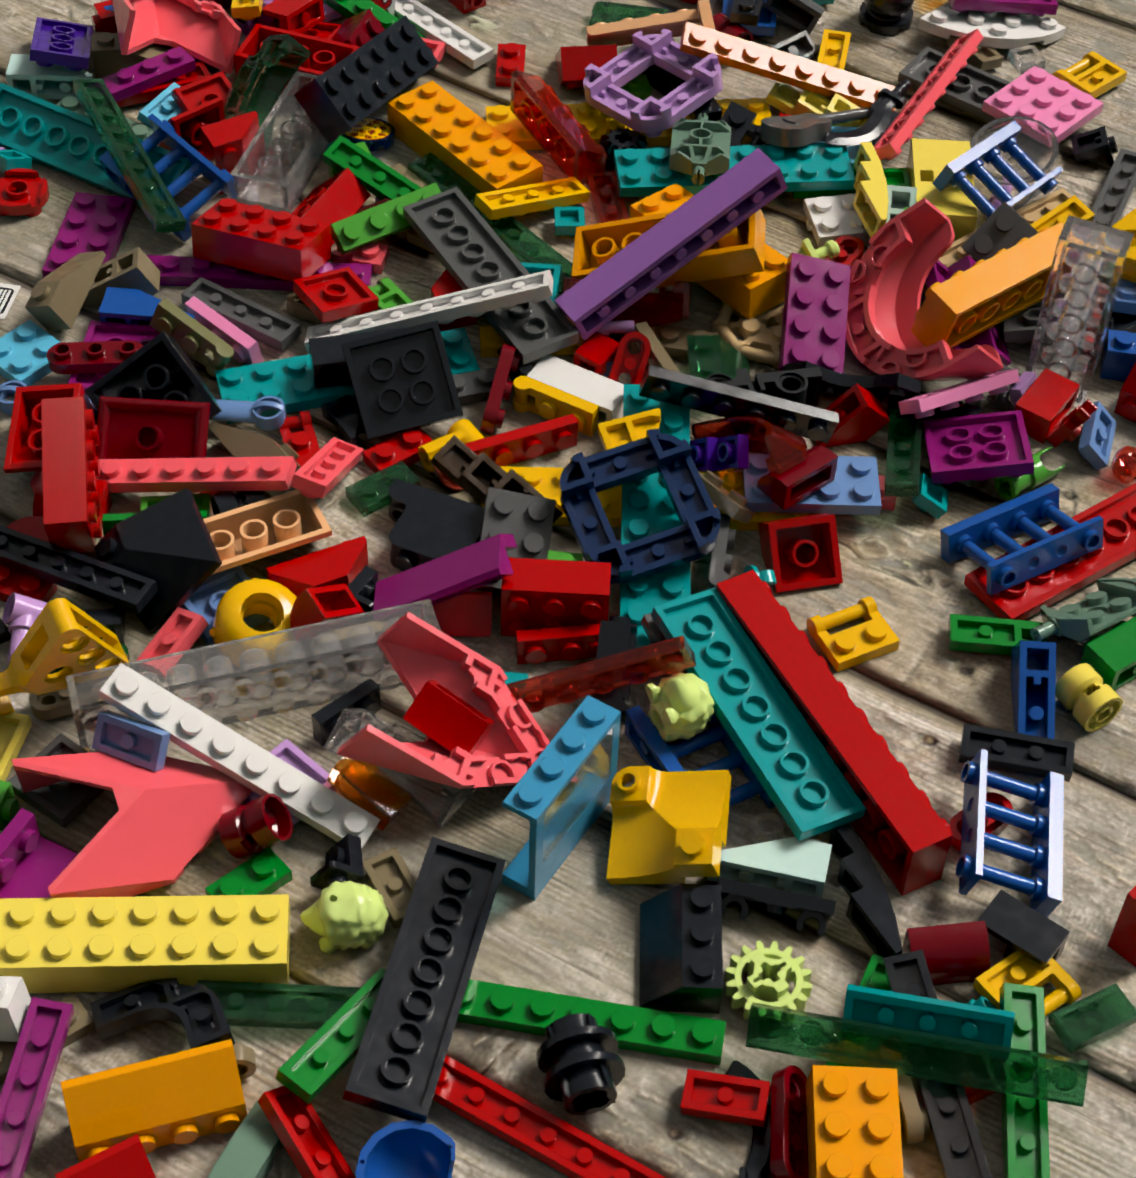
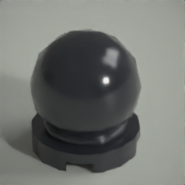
[858,0,915,36]

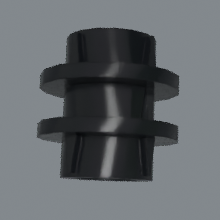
[536,1013,625,1115]

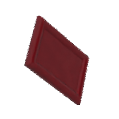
[95,396,211,459]

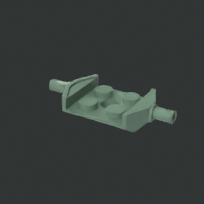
[669,113,731,185]
[1030,578,1136,642]

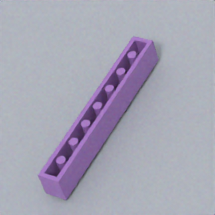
[554,148,788,340]

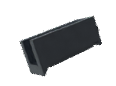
[591,616,637,716]

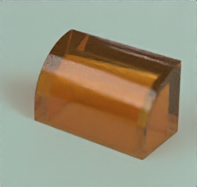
[327,757,413,831]

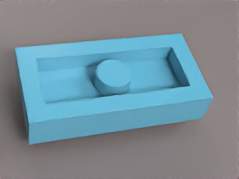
[137,82,183,128]

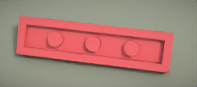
[290,437,364,499]

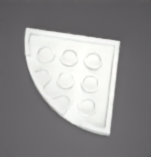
[917,2,1066,49]

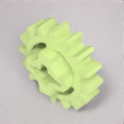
[724,940,812,1026]

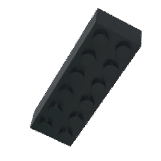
[294,15,439,144]

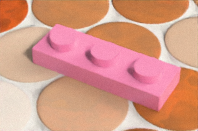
[185,296,264,365]

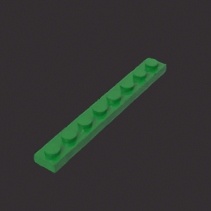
[457,979,726,1065]

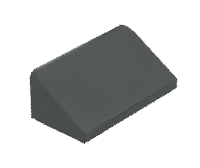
[771,30,819,59]

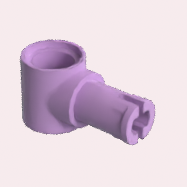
[3,592,47,663]

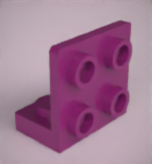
[0,808,78,898]

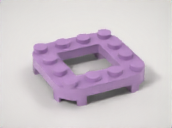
[583,29,723,138]

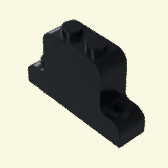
[388,478,484,572]

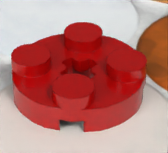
[0,168,50,217]

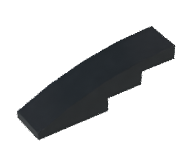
[829,823,903,958]

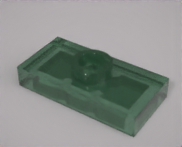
[1047,983,1136,1053]

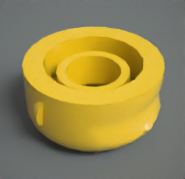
[209,578,300,674]

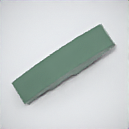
[207,1101,282,1178]

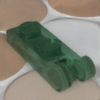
[589,1,668,26]

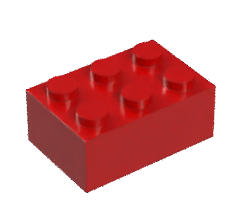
[501,557,611,637]

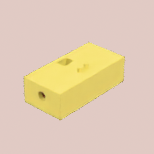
[907,138,978,241]

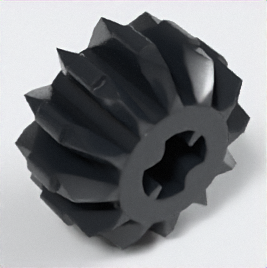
[598,126,647,169]

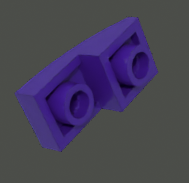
[690,434,749,473]

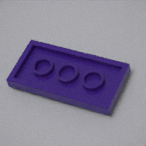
[29,17,93,72]

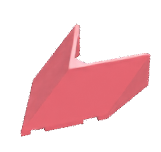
[112,0,242,74]
[337,612,574,789]
[12,751,252,898]

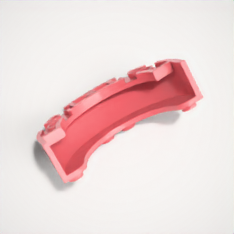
[846,198,1004,381]

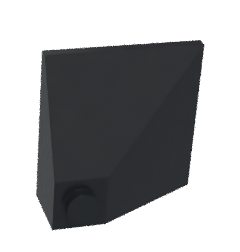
[84,331,222,420]
[94,488,222,634]

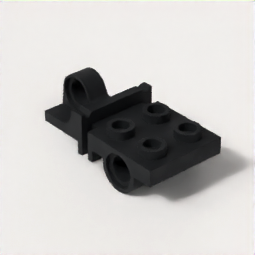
[706,367,823,440]

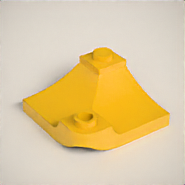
[606,766,732,885]

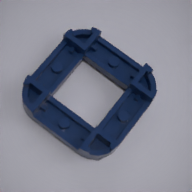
[559,429,721,585]

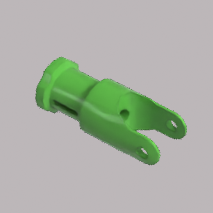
[994,446,1065,501]

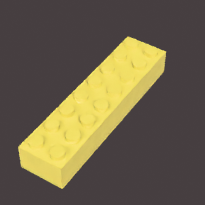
[0,894,291,993]

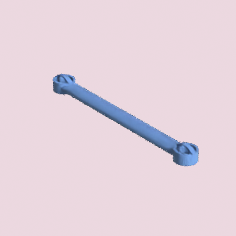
[0,380,286,431]

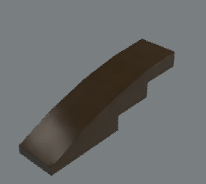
[430,435,563,524]

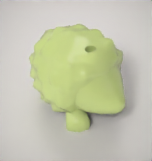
[645,672,714,742]
[300,881,389,955]

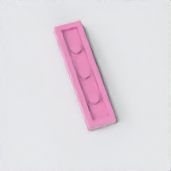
[898,369,1020,419]

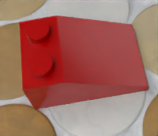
[3,383,93,473]

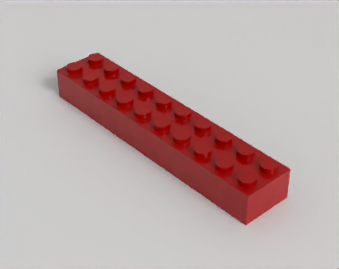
[716,569,953,896]

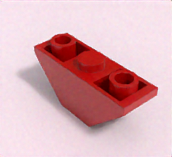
[266,536,368,597]

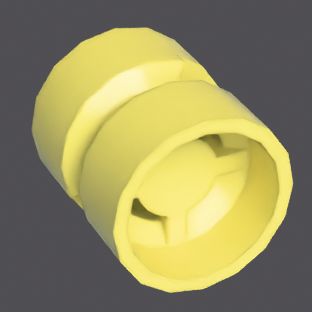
[1055,663,1123,732]

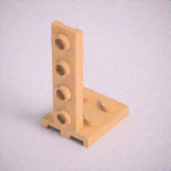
[586,0,721,66]

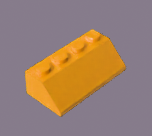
[61,1039,247,1162]

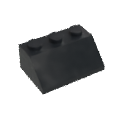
[639,884,723,1014]

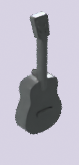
[761,107,873,148]

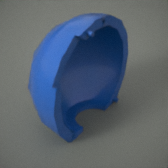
[355,1120,455,1178]

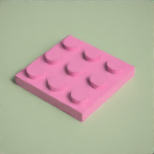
[982,66,1104,149]

